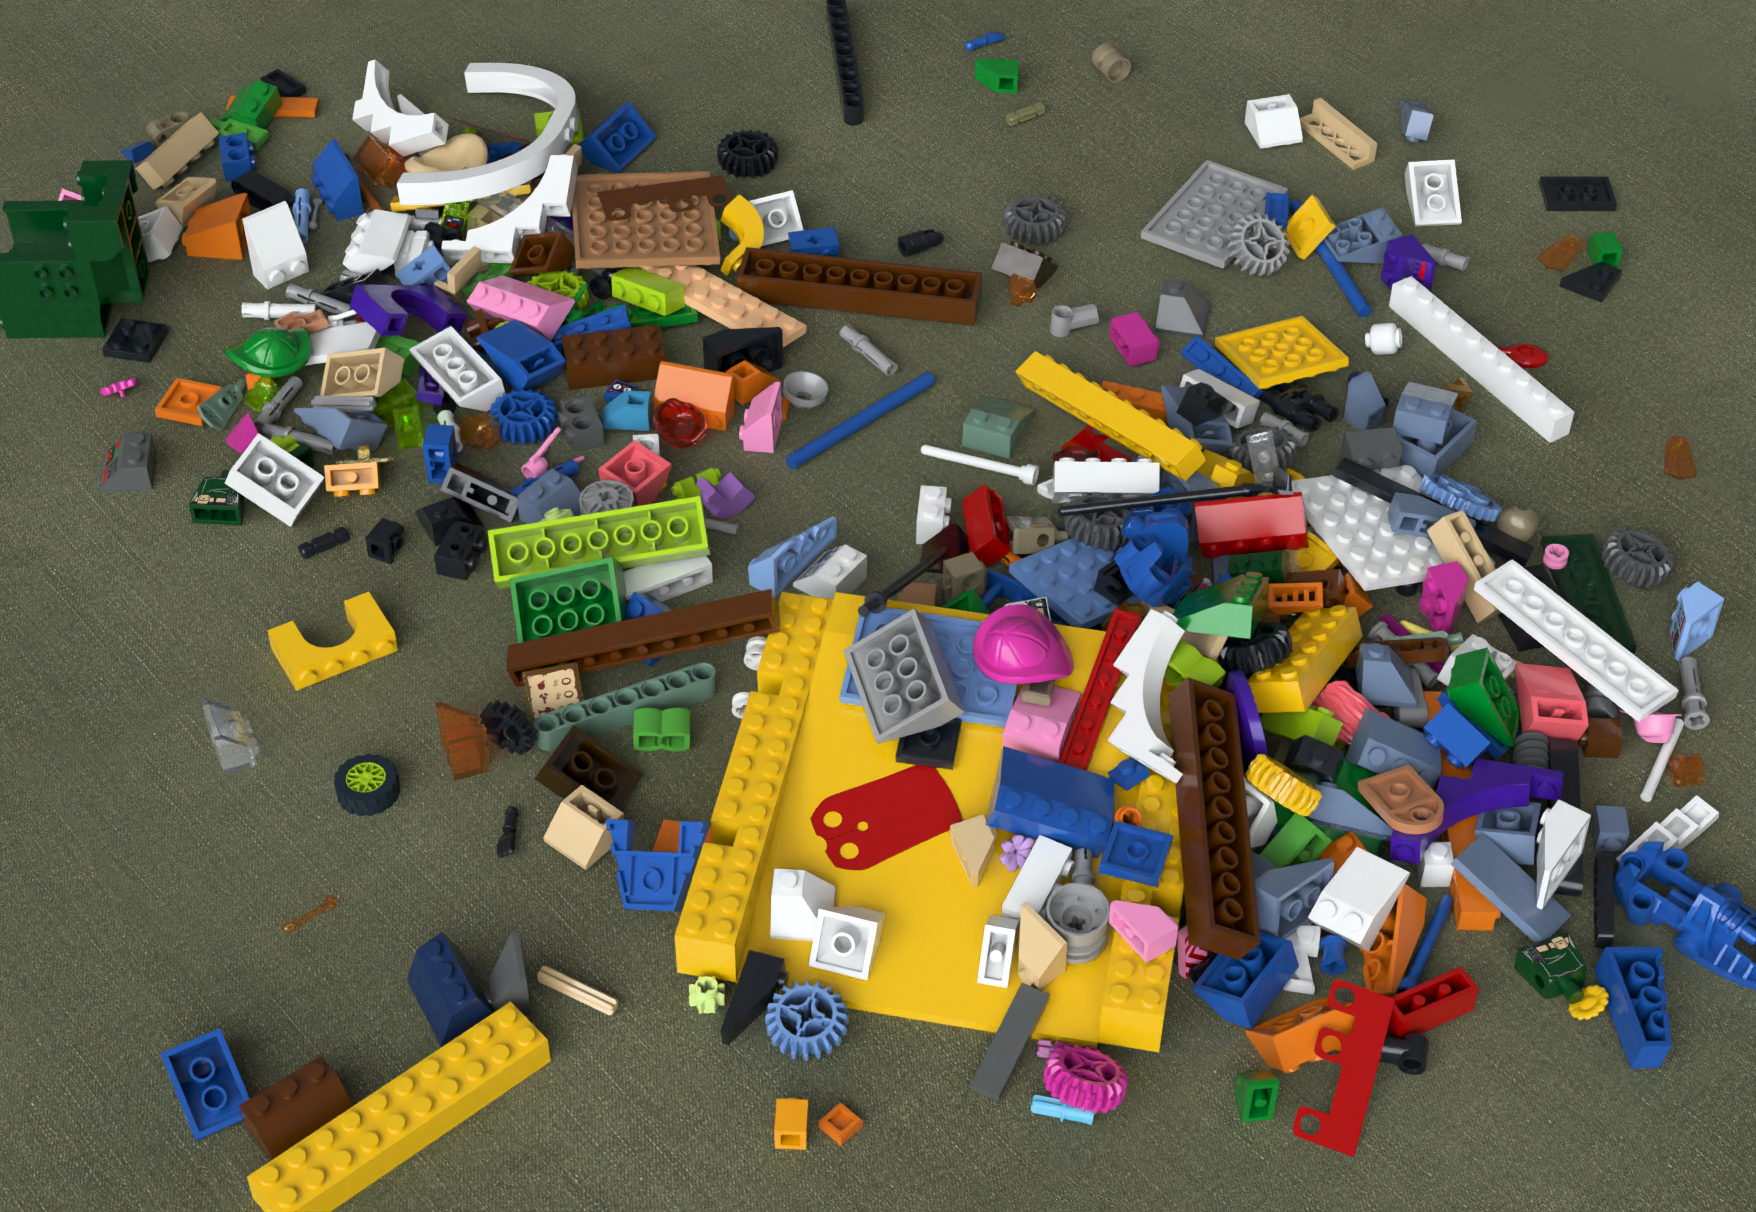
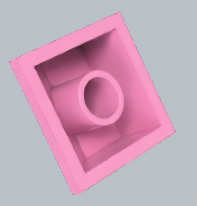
[739,382,783,453]

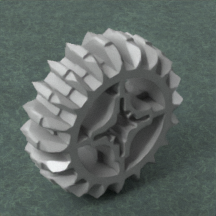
[1227,212,1290,277]

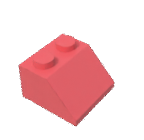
[598,440,672,507]

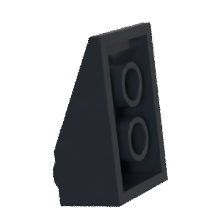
[703,327,783,373]

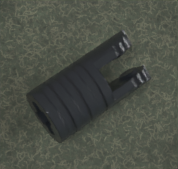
[898,229,944,257]

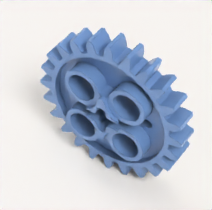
[1419,472,1502,522]

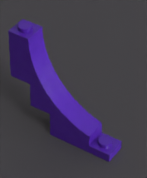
[1390,758,1564,864]

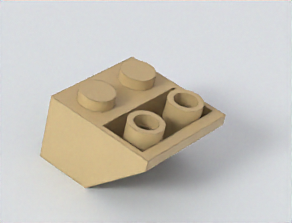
[543,785,625,870]

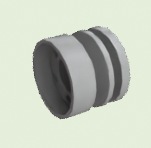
[579,480,634,515]
[1045,882,1110,964]

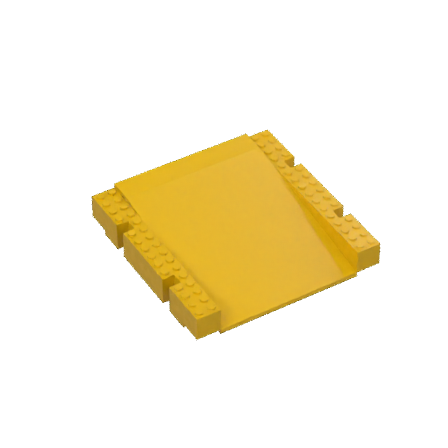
[675,592,1219,1052]

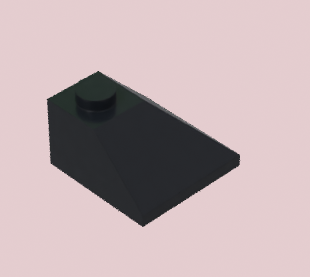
[415,497,483,546]

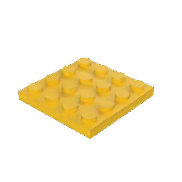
[1215,316,1349,389]

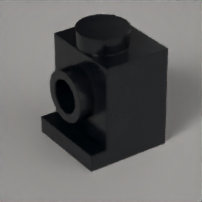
[365,518,404,564]

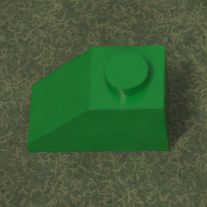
[1234,1070,1280,1123]

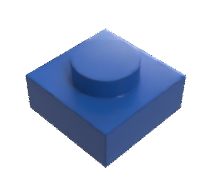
[1108,757,1150,791]

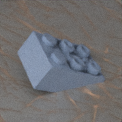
[1323,207,1403,264]
[1161,385,1233,455]
[294,408,388,452]

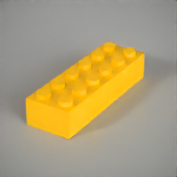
[1247,605,1363,713]

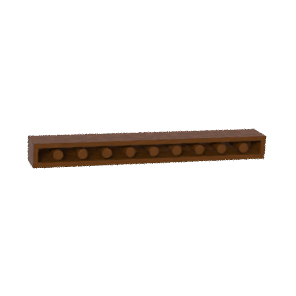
[506,589,780,687]

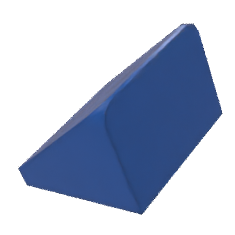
[121,141,153,163]

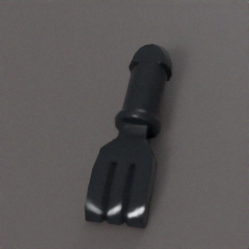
[497,806,519,858]

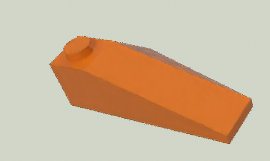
[1359,884,1427,996]

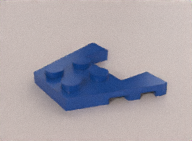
[606,819,709,911]

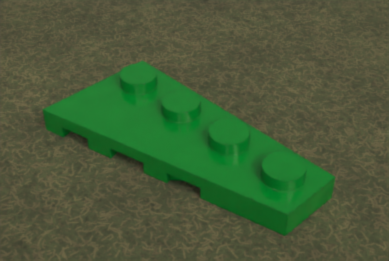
[594,303,698,329]

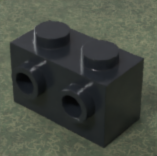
[434,520,488,580]

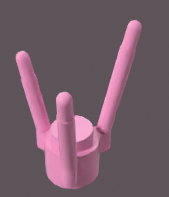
[521,427,585,479]

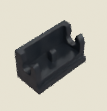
[1094,560,1134,606]

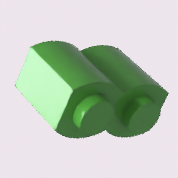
[633,707,691,751]

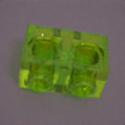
[373,378,422,428]

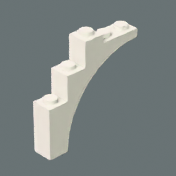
[352,60,449,156]

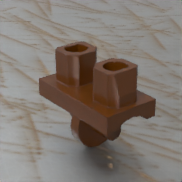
[465,309,505,352]

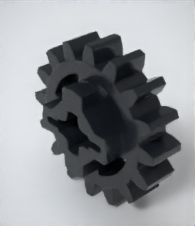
[479,700,538,755]

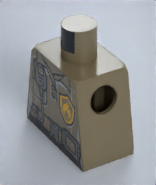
[1006,516,1068,554]

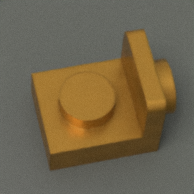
[1443,378,1474,412]

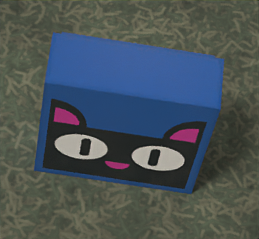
[604,379,638,402]

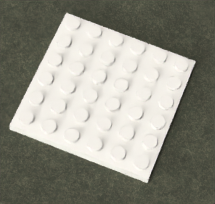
[1291,465,1495,591]

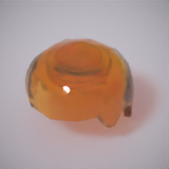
[459,412,501,451]

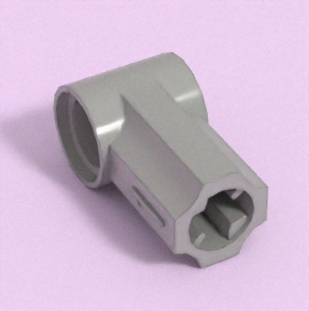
[1050,304,1099,338]

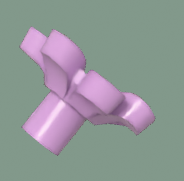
[1000,834,1034,872]

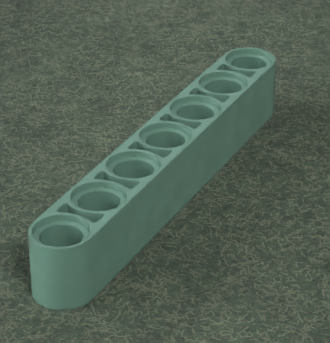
[534,662,717,751]

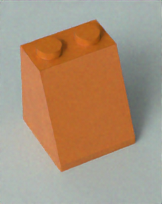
[182,193,251,260]

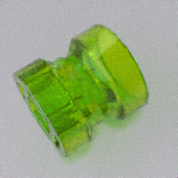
[245,377,279,412]

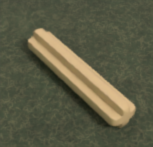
[537,965,619,1015]

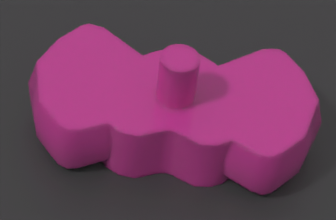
[100,376,138,397]

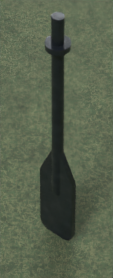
[858,523,969,617]

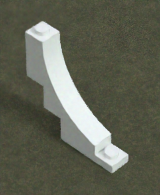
[441,154,578,263]
[1107,609,1185,784]

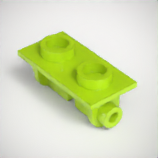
[671,467,721,500]

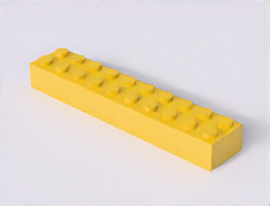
[247,1002,551,1212]

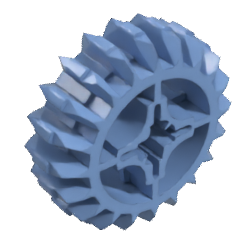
[765,978,849,1062]

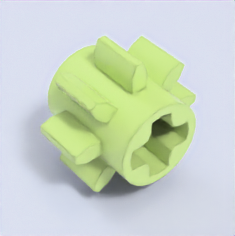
[689,976,725,1014]

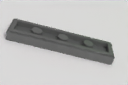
[970,983,1050,1101]

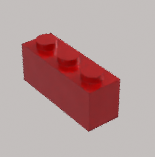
[962,484,1012,567]
[1387,966,1479,1038]

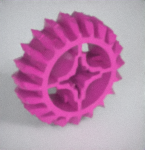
[1043,1045,1128,1114]

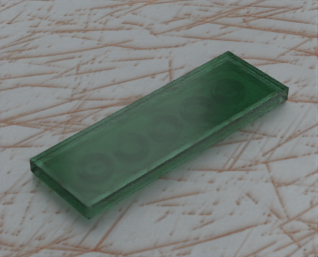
[1541,533,1637,653]

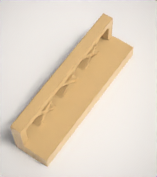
[1299,98,1377,170]

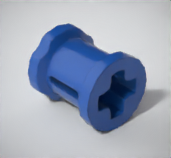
[1320,935,1347,975]

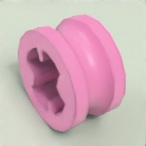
[1543,544,1569,569]

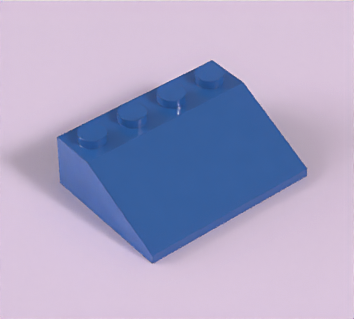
[985,746,1114,858]

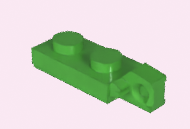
[209,118,269,150]

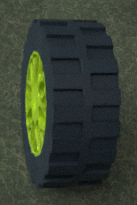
[334,754,400,816]

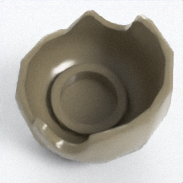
[1496,506,1540,543]

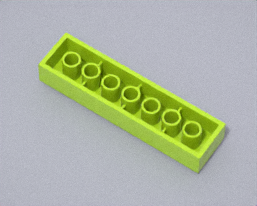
[488,496,711,589]

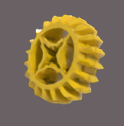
[1245,754,1322,816]

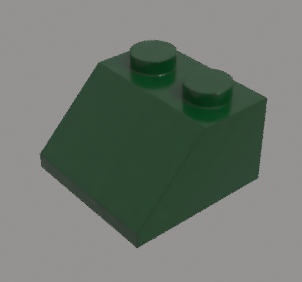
[1228,550,1290,584]

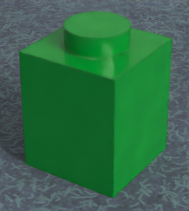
[1587,232,1623,268]

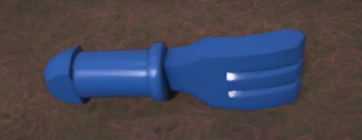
[965,31,1006,50]

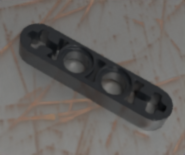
[1593,852,1614,949]

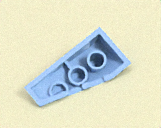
[748,516,837,597]

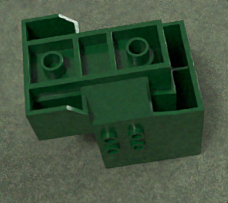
[0,160,151,339]

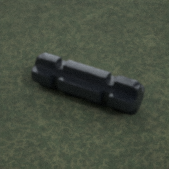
[298,527,349,559]

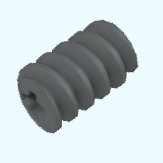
[1512,731,1549,769]

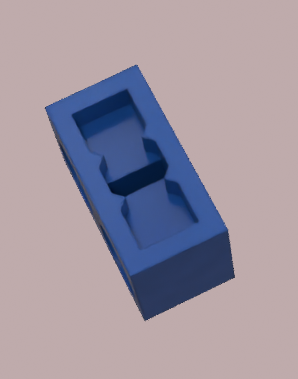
[219,133,256,182]

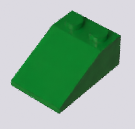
[1447,647,1520,747]

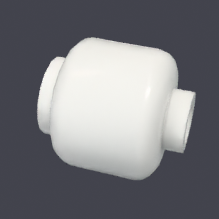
[1365,323,1402,355]

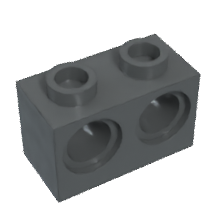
[557,395,604,452]

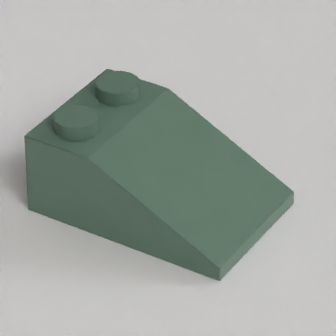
[962,396,1036,459]

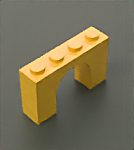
[267,591,398,691]

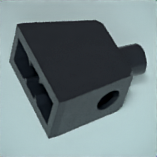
[1283,735,1345,784]

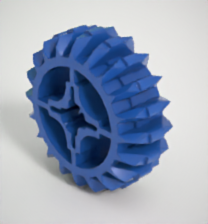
[489,388,558,446]

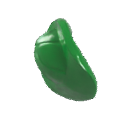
[225,327,313,378]

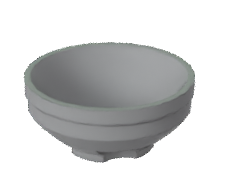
[783,371,828,409]

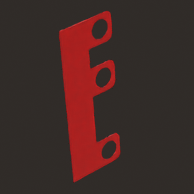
[1293,979,1395,1157]

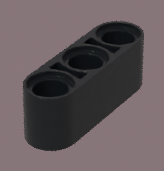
[231,170,294,211]

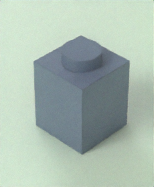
[1591,805,1630,852]

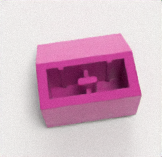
[1419,561,1469,635]

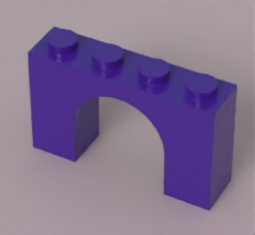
[350,285,467,336]

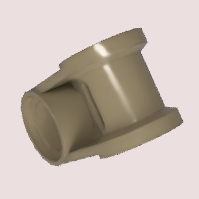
[147,111,190,147]

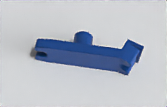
[486,141,523,162]

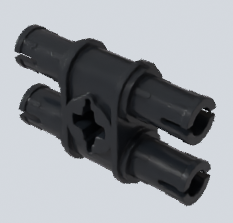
[1258,381,1339,433]

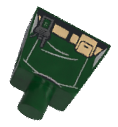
[189,470,245,526]
[1514,932,1587,1004]

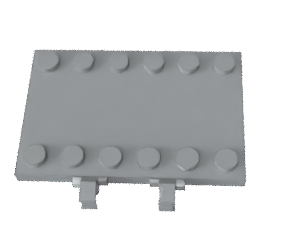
[1141,160,1288,269]

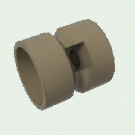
[1092,43,1131,83]

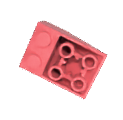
[1515,663,1589,741]

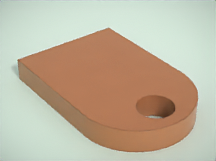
[1358,764,1444,834]

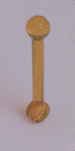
[282,897,337,934]

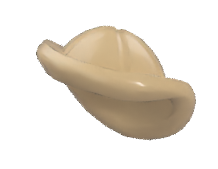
[405,133,488,173]

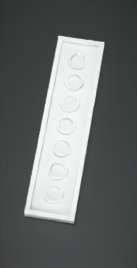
[1473,559,1679,722]

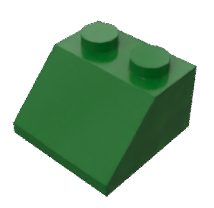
[220,80,282,129]

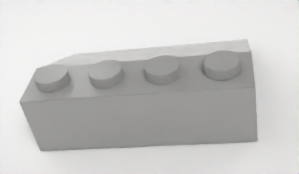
[844,608,965,744]

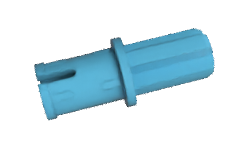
[1031,1094,1094,1125]

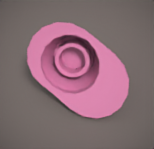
[1618,708,1682,743]

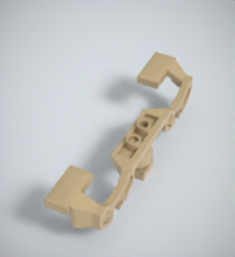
[434,144,582,303]

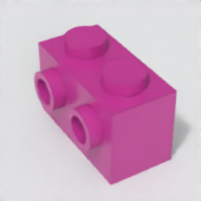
[1109,312,1160,367]

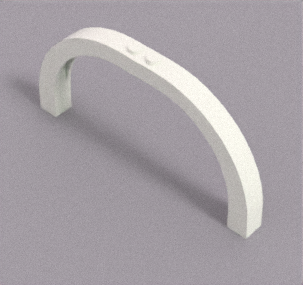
[397,63,579,205]

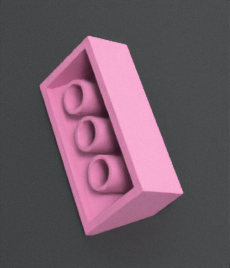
[467,276,575,341]

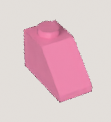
[1109,900,1178,963]

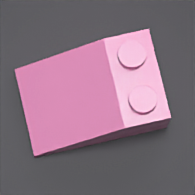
[1003,685,1081,762]

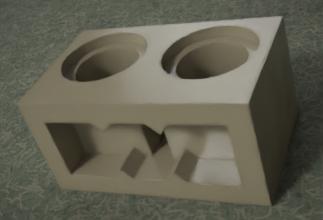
[942,552,986,604]

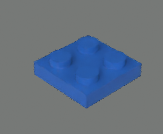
[1099,821,1173,888]

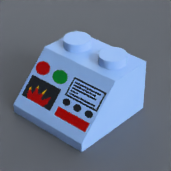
[1670,581,1724,662]

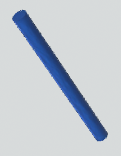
[1289,200,1371,317]
[786,372,935,469]

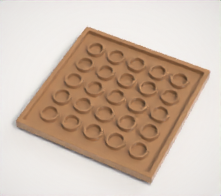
[572,171,720,269]

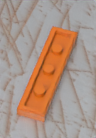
[226,96,319,118]

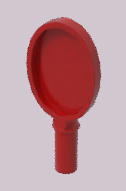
[1496,344,1548,368]

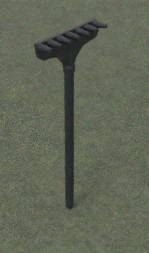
[1058,466,1293,516]

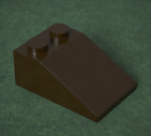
[535,725,643,809]

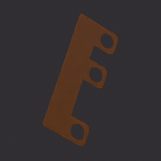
[597,175,733,221]

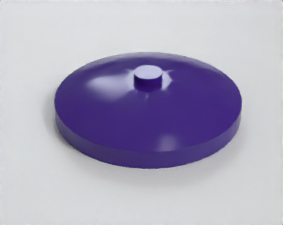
[1225,669,1268,770]

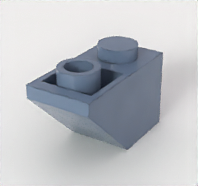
[1343,371,1386,430]

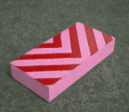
[1177,925,1207,979]

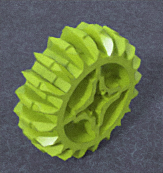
[527,269,589,311]

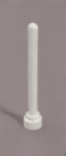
[921,445,1039,486]

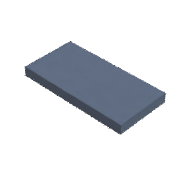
[1451,833,1571,943]

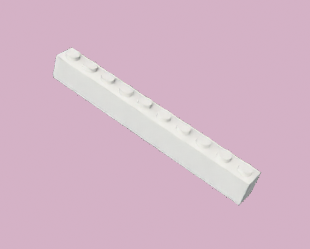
[1389,276,1574,443]

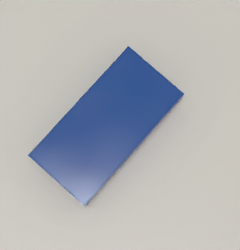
[1264,192,1290,229]

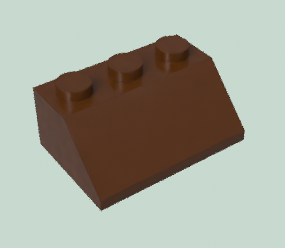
[239,1056,354,1161]

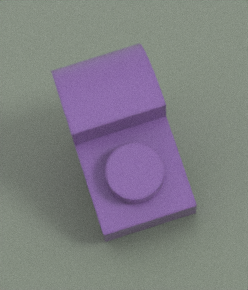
[695,472,756,519]

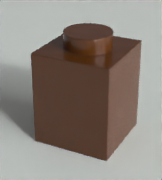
[1578,718,1624,758]

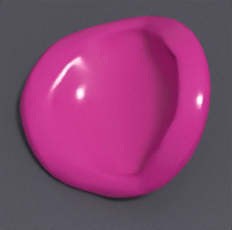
[973,604,1074,684]

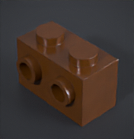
[1286,569,1346,615]

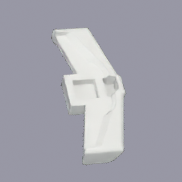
[1283,921,1321,995]

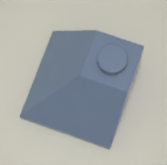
[1355,643,1418,708]

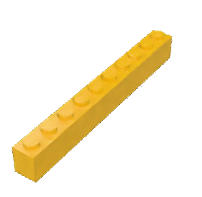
[1015,351,1206,482]

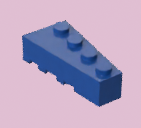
[1594,947,1672,1069]

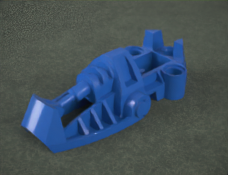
[1114,487,1193,608]
[1614,842,1756,990]

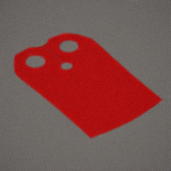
[810,765,963,870]

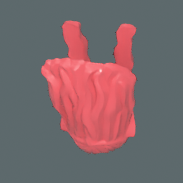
[1311,680,1391,747]

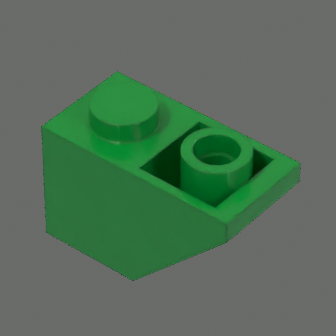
[975,58,1019,94]

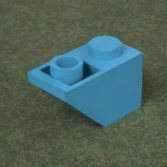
[600,390,652,431]

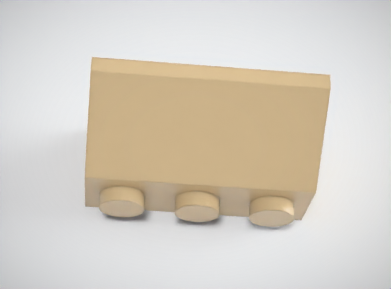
[320,348,404,397]

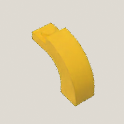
[720,194,764,276]

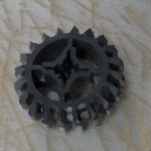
[717,129,778,179]
[1218,621,1293,675]

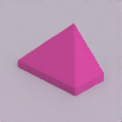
[225,412,258,453]

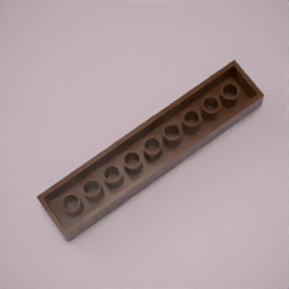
[737,247,982,325]
[1168,677,1261,960]

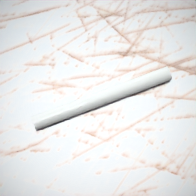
[1640,719,1684,802]

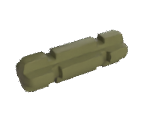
[1005,102,1046,127]

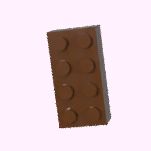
[561,324,666,390]

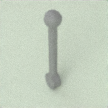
[308,198,323,230]

